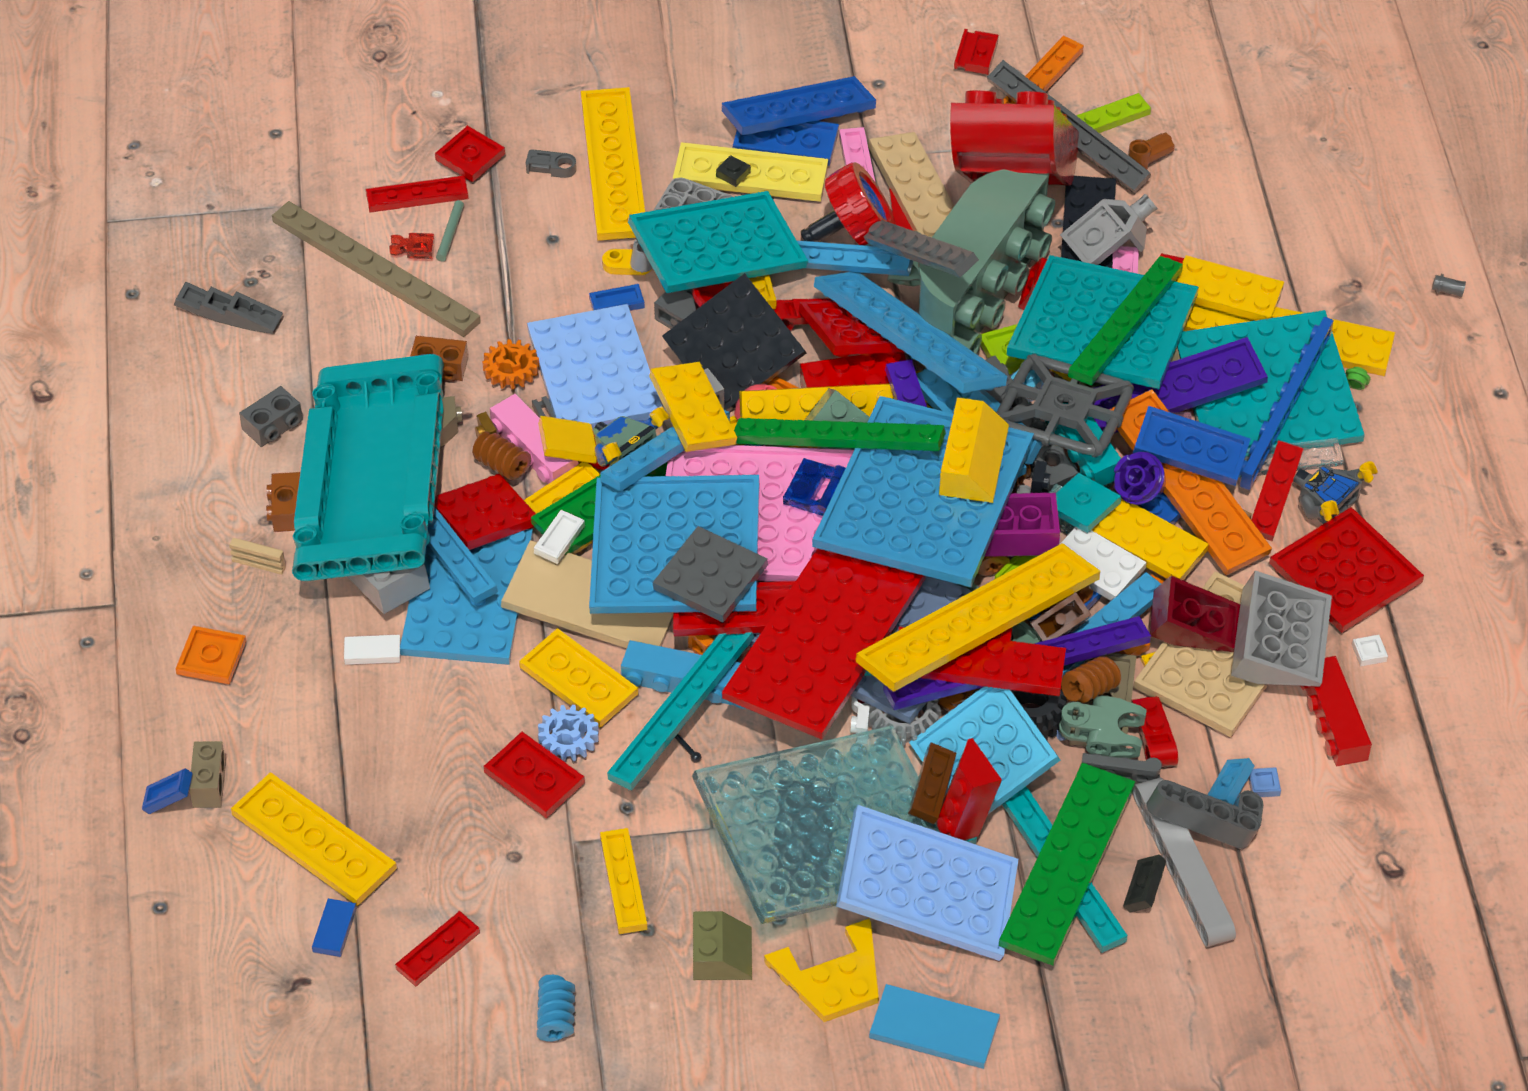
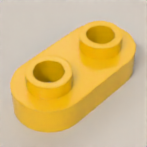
[602,249,653,275]

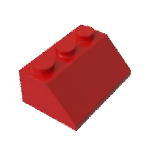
[936,738,1002,840]

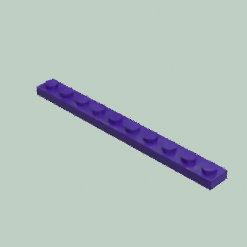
[883,616,1151,710]

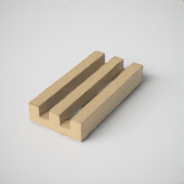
[229,538,286,575]

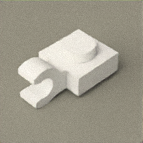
[850,696,870,745]

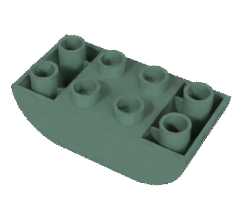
[919,169,1055,354]

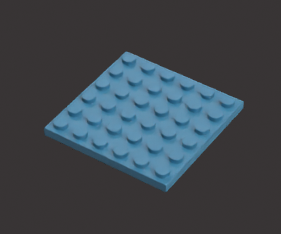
[589,475,760,614]

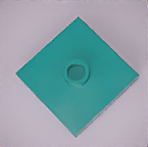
[1056,473,1121,533]

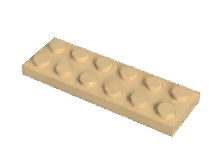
[868,132,954,237]

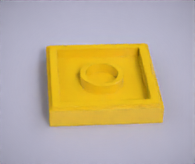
[538,416,597,463]

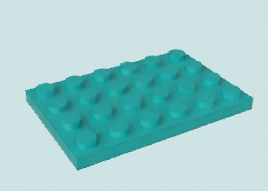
[628,191,808,293]

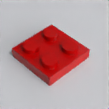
[435,125,505,182]

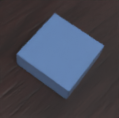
[1248,767,1281,797]

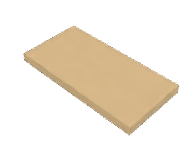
[501,540,673,648]

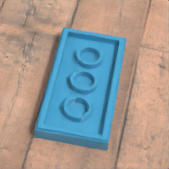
[869,984,1000,1069]

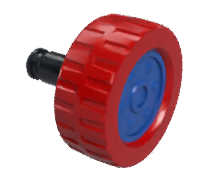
[801,162,896,246]

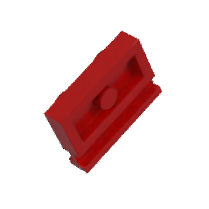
[954,29,999,75]

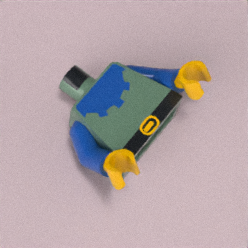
[593,406,670,467]

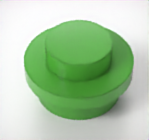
[1345,367,1371,390]

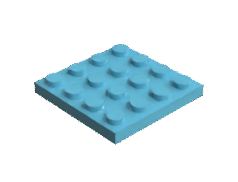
[909,687,1061,814]

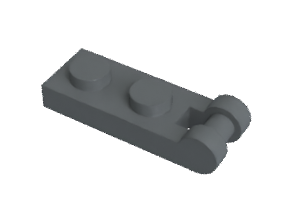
[1081,753,1162,784]

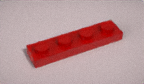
[1251,440,1304,541]

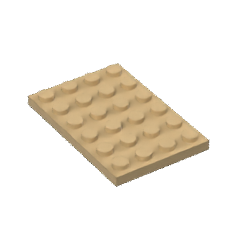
[1133,571,1268,737]

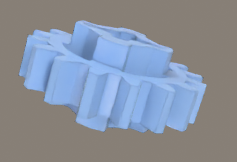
[538,705,599,761]

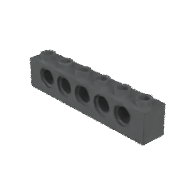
[985,356,1078,493]

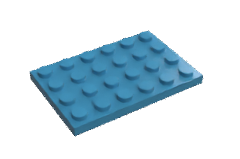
[400,529,533,665]

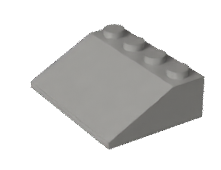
[1231,571,1332,686]

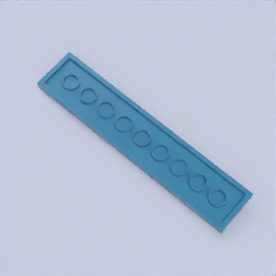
[814,272,1007,394]

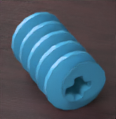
[536,974,575,1042]

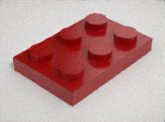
[483,731,585,819]

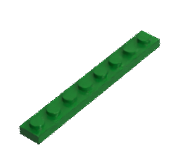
[1068,256,1183,385]
[734,418,946,451]

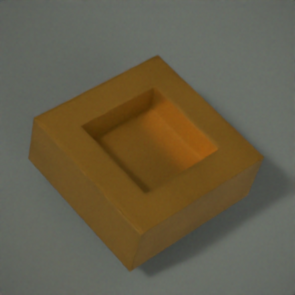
[475,412,497,437]

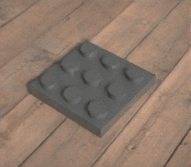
[653,526,768,622]

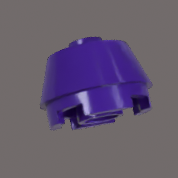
[1114,452,1166,504]

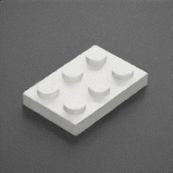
[1059,527,1146,601]

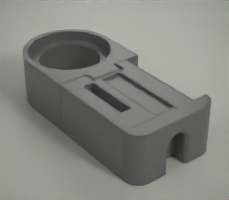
[526,149,577,178]

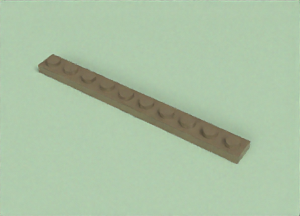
[272,201,481,337]

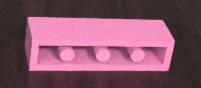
[490,394,579,484]

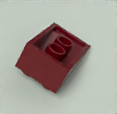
[1150,575,1241,652]

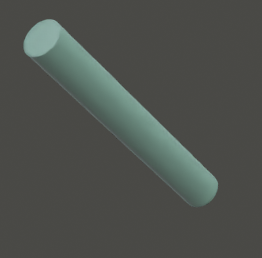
[436,200,464,262]

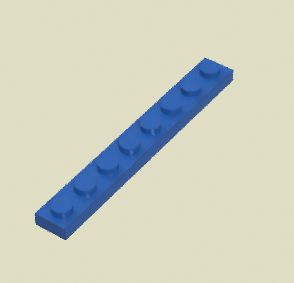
[1239,317,1334,490]

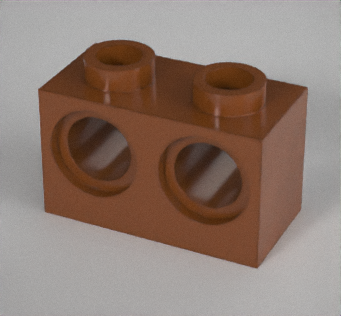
[410,335,468,381]

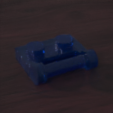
[783,458,846,516]

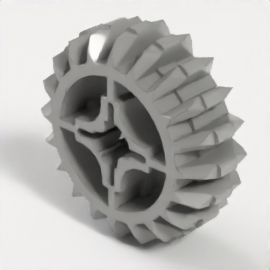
[867,699,941,747]

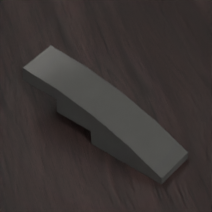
[174,282,283,334]

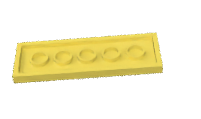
[673,142,828,202]

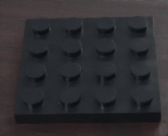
[662,273,807,412]

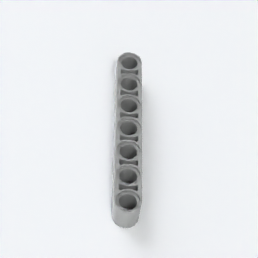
[1133,777,1236,947]

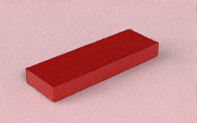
[395,911,480,987]

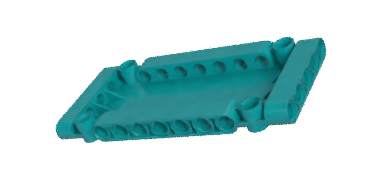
[292,354,444,581]

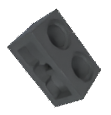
[239,386,303,447]

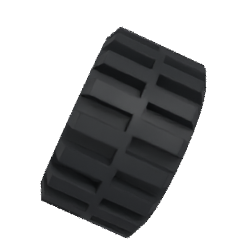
[1011,688,1066,741]

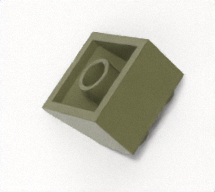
[693,911,752,980]

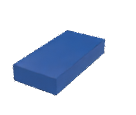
[589,284,645,311]
[142,768,193,814]
[312,898,357,957]

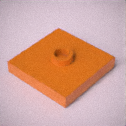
[175,626,246,685]

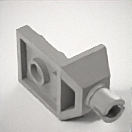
[1060,194,1158,265]

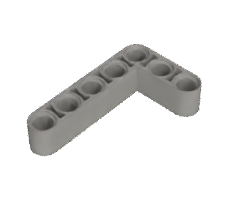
[630,178,734,272]

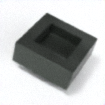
[716,155,751,187]

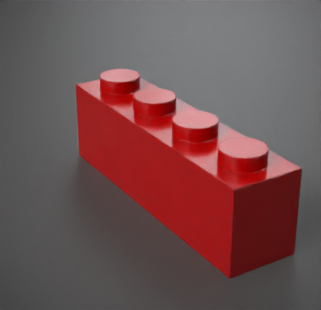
[1300,656,1372,767]

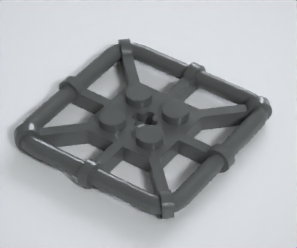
[996,354,1134,457]

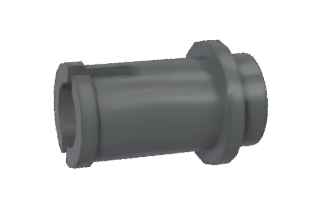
[1432,274,1466,297]

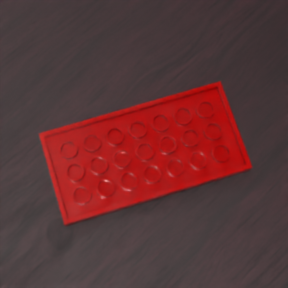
[722,548,926,740]

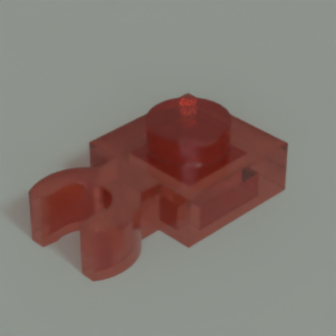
[389,233,435,259]

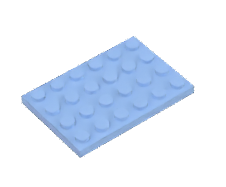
[527,304,662,430]
[836,805,1018,961]

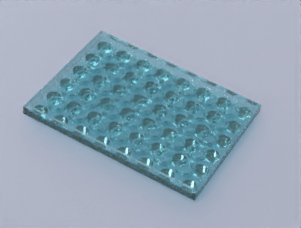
[692,726,941,924]

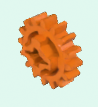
[482,339,539,390]

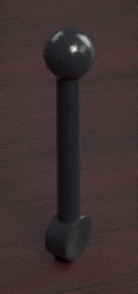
[675,734,702,763]

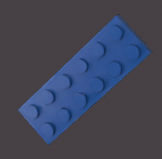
[721,76,876,135]

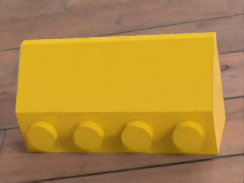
[939,398,1009,503]

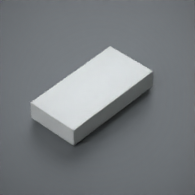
[534,510,585,564]
[344,635,400,665]

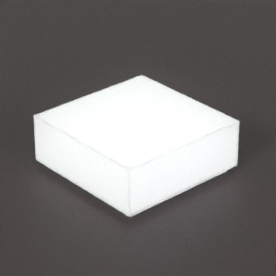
[1352,635,1388,667]

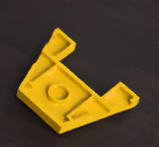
[764,919,879,1022]

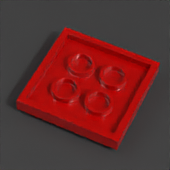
[434,474,536,550]

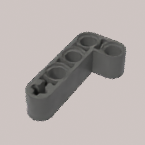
[1146,780,1264,848]

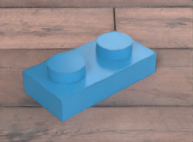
[1208,758,1255,805]

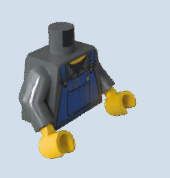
[1293,461,1378,524]

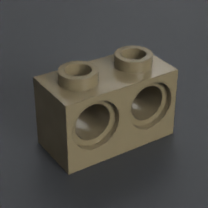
[189,741,226,808]

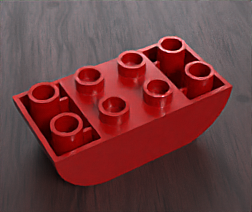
[950,90,1079,186]

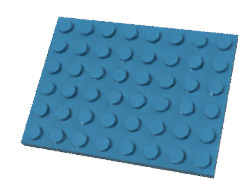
[812,396,1034,587]

